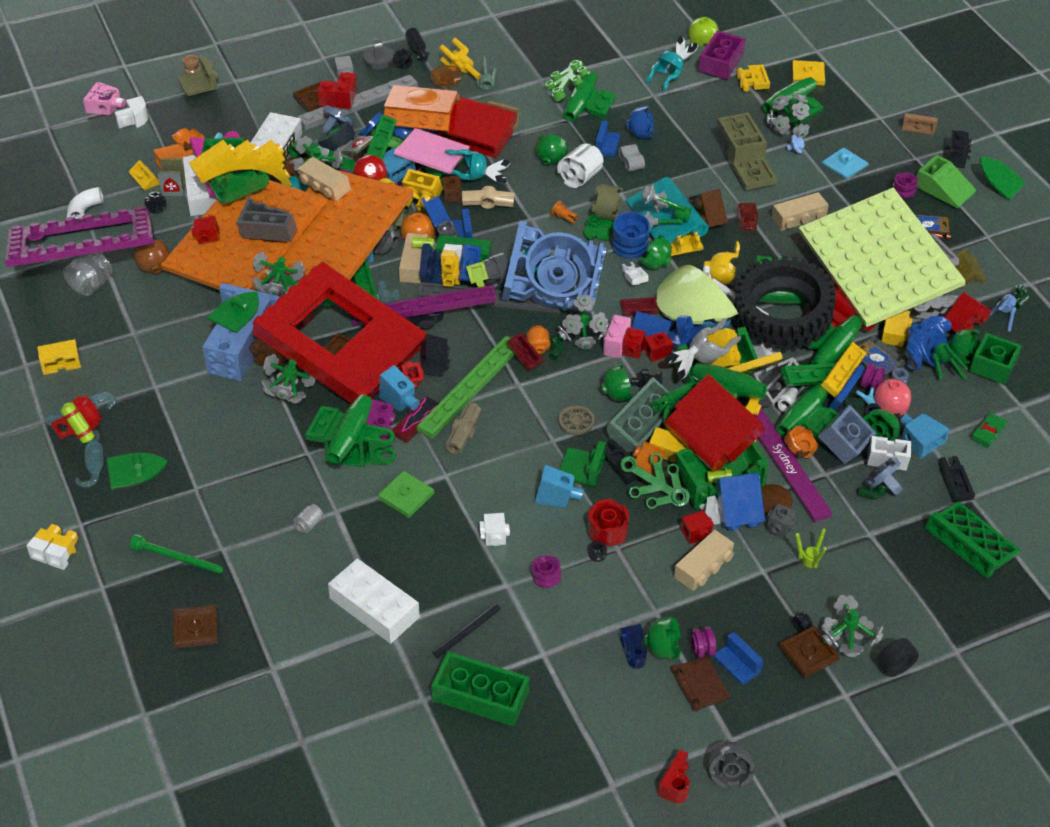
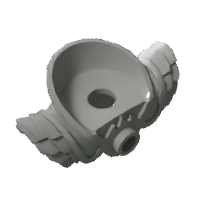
[906,294,959,320]

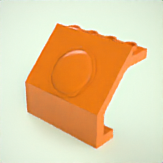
[384,85,460,133]

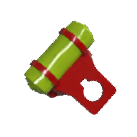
[50,395,102,443]

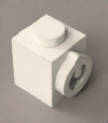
[479,513,510,546]

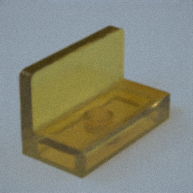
[955,249,987,286]

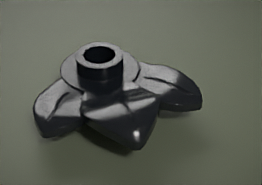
[408,311,444,329]

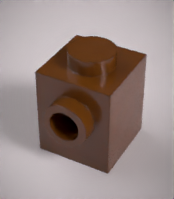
[442,176,462,203]

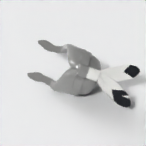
[665,318,741,380]

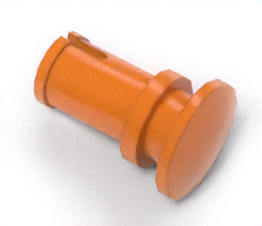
[551,200,579,225]

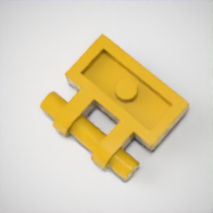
[737,64,770,92]

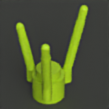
[795,528,827,568]

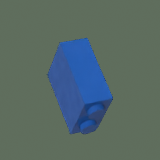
[715,473,765,530]

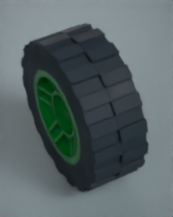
[318,121,356,151]

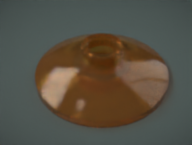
[431,65,462,86]

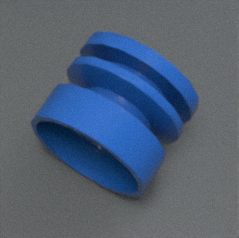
[612,212,650,259]

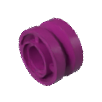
[893,172,918,198]
[861,362,885,391]
[531,555,562,588]
[690,626,716,659]

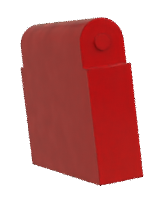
[436,97,517,159]
[665,374,766,472]

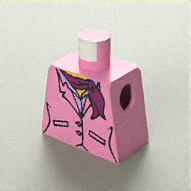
[83,82,126,115]

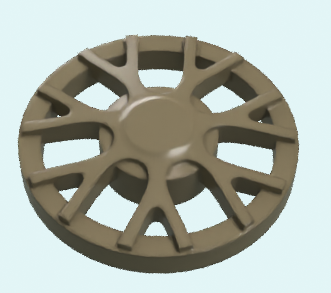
[559,406,595,435]

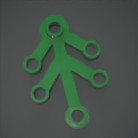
[620,453,690,510]

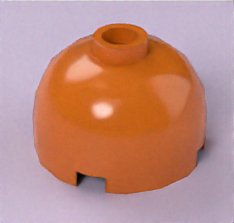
[400,213,435,240]

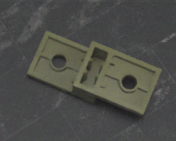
[717,112,777,190]

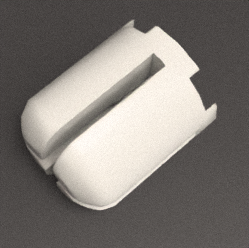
[557,143,603,188]

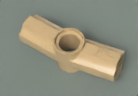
[462,186,515,209]

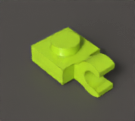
[466,261,488,287]

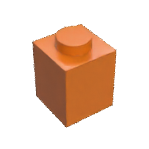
[632,441,665,475]

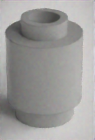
[294,504,323,533]

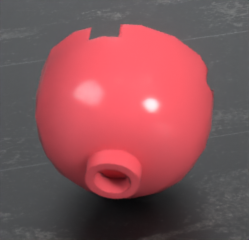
[873,379,911,415]

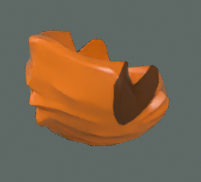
[171,128,205,151]
[784,426,818,458]

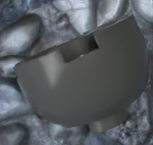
[709,742,755,788]

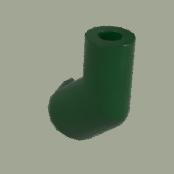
[1014,285,1029,309]
[549,335,564,361]
[858,482,888,500]

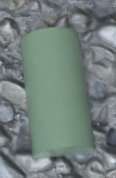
[607,377,676,452]

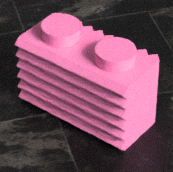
[603,315,631,358]

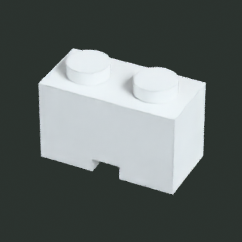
[867,436,911,471]

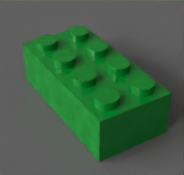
[431,652,530,727]

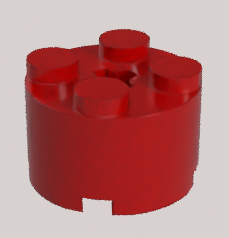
[588,499,629,546]

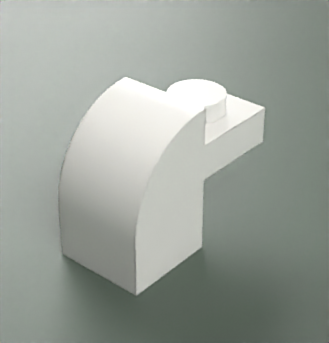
[115,96,148,129]

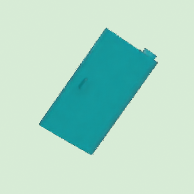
[626,177,709,244]

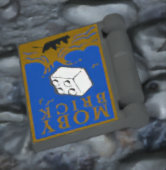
[859,335,907,378]

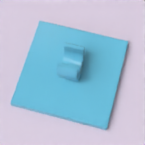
[822,147,869,179]

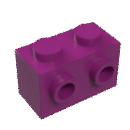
[366,399,395,440]

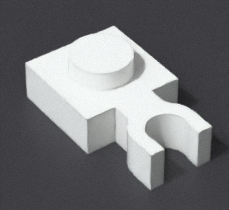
[622,262,648,285]

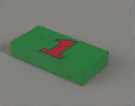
[971,413,1008,448]

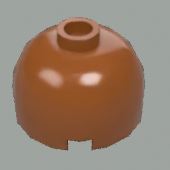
[133,240,169,274]

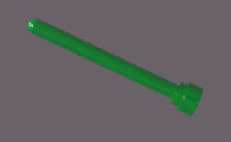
[130,534,223,574]

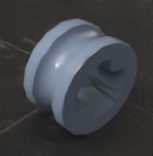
[891,368,909,384]

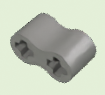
[618,144,645,172]

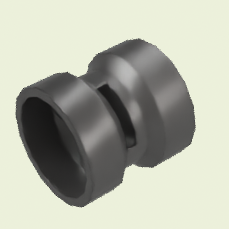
[437,221,459,237]

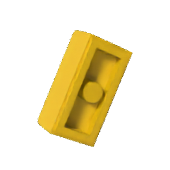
[128,160,160,190]

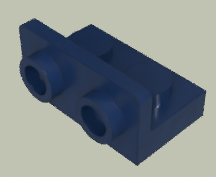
[419,243,443,284]

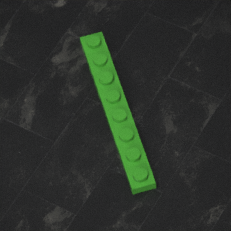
[417,336,521,439]

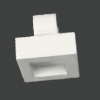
[700,496,721,525]

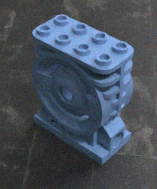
[502,221,607,314]

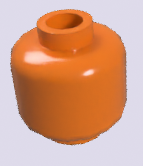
[526,326,551,354]

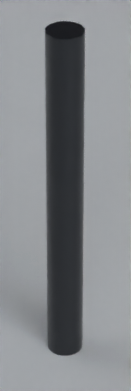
[433,603,501,659]

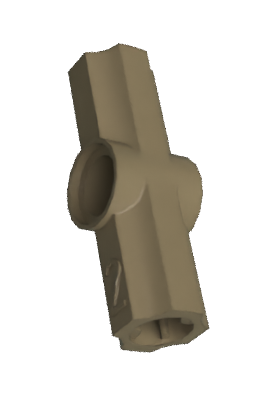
[445,402,482,455]

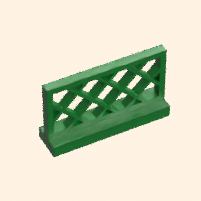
[925,501,1021,578]

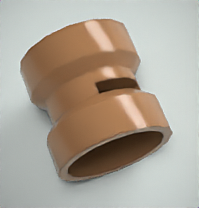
[183,55,200,74]

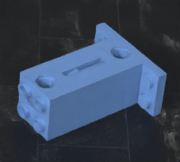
[202,283,280,381]

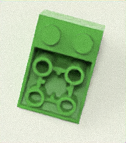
[917,155,976,208]

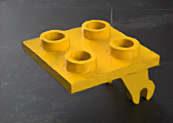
[671,232,704,256]

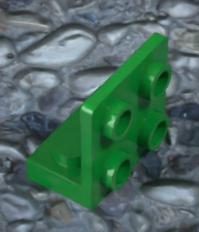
[560,441,606,487]

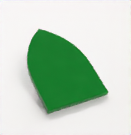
[979,157,1026,201]
[207,292,259,334]
[106,453,168,489]

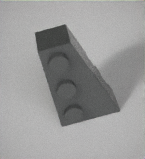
[236,197,297,242]
[747,357,799,407]

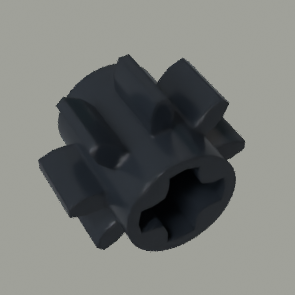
[393,48,413,69]
[145,192,166,213]

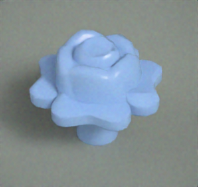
[787,135,805,154]

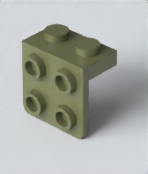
[178,56,218,96]

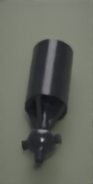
[405,28,430,61]

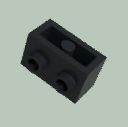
[948,130,971,169]
[420,334,450,377]

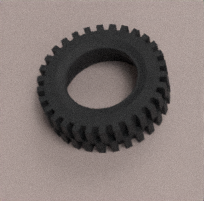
[734,256,836,350]

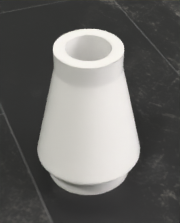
[777,387,798,412]

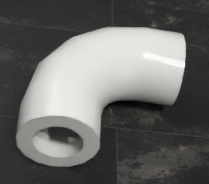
[67,187,104,219]

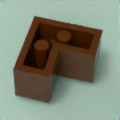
[689,189,728,227]

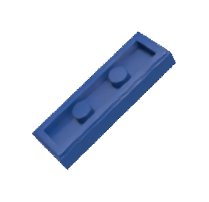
[828,365,865,410]

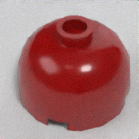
[353,154,387,181]

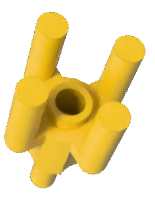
[439,38,481,80]

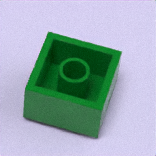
[970,333,1022,384]

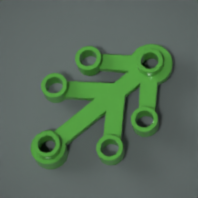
[545,60,588,101]

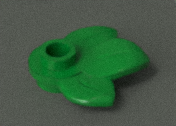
[584,215,614,241]

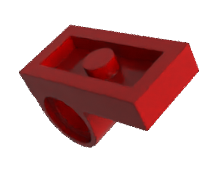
[658,749,690,804]

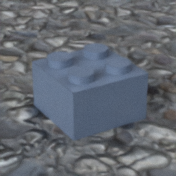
[818,405,876,464]

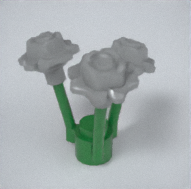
[641,184,691,230]

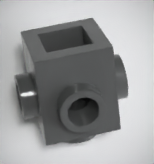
[766,504,797,540]

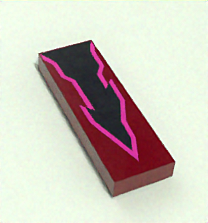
[392,396,439,443]

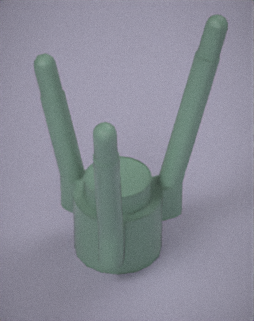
[473,56,497,90]

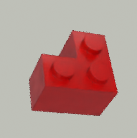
[318,72,357,109]
[945,292,992,332]

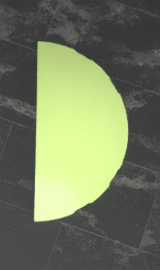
[656,265,738,324]

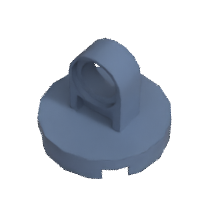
[323,106,354,134]
[865,457,904,496]

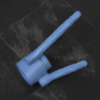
[990,294,1017,332]

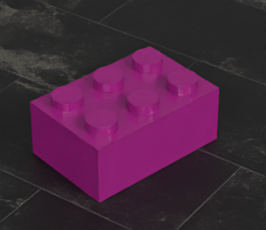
[698,31,746,80]

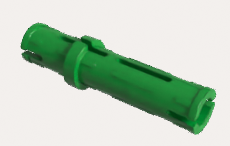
[651,380,696,413]

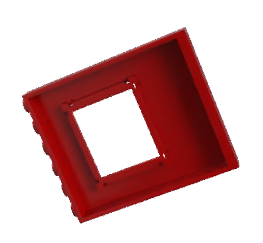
[252,261,427,404]

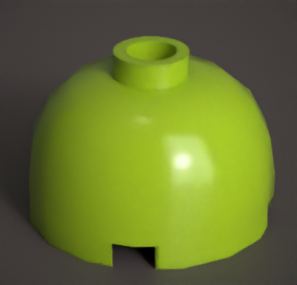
[688,17,719,47]

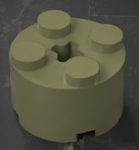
[591,184,623,221]

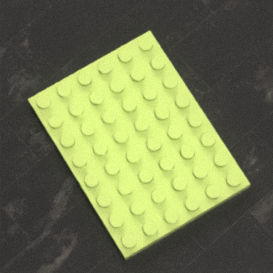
[799,188,965,327]

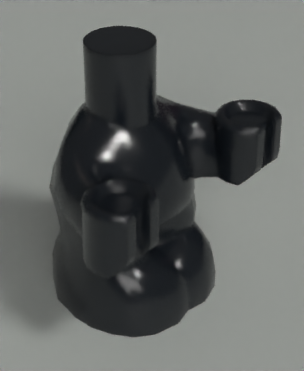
[631,369,662,387]

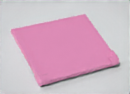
[394,128,470,174]

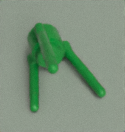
[932,343,968,380]

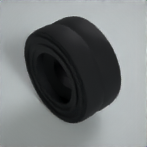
[877,638,919,677]

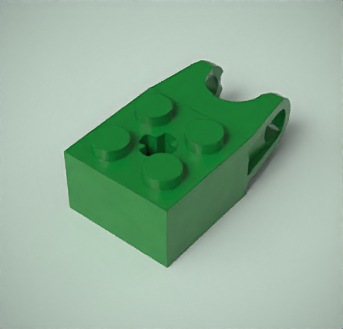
[324,424,396,467]

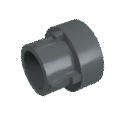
[482,252,509,285]

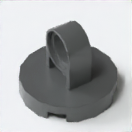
[363,38,394,69]
[373,224,402,254]

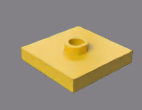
[792,60,825,86]

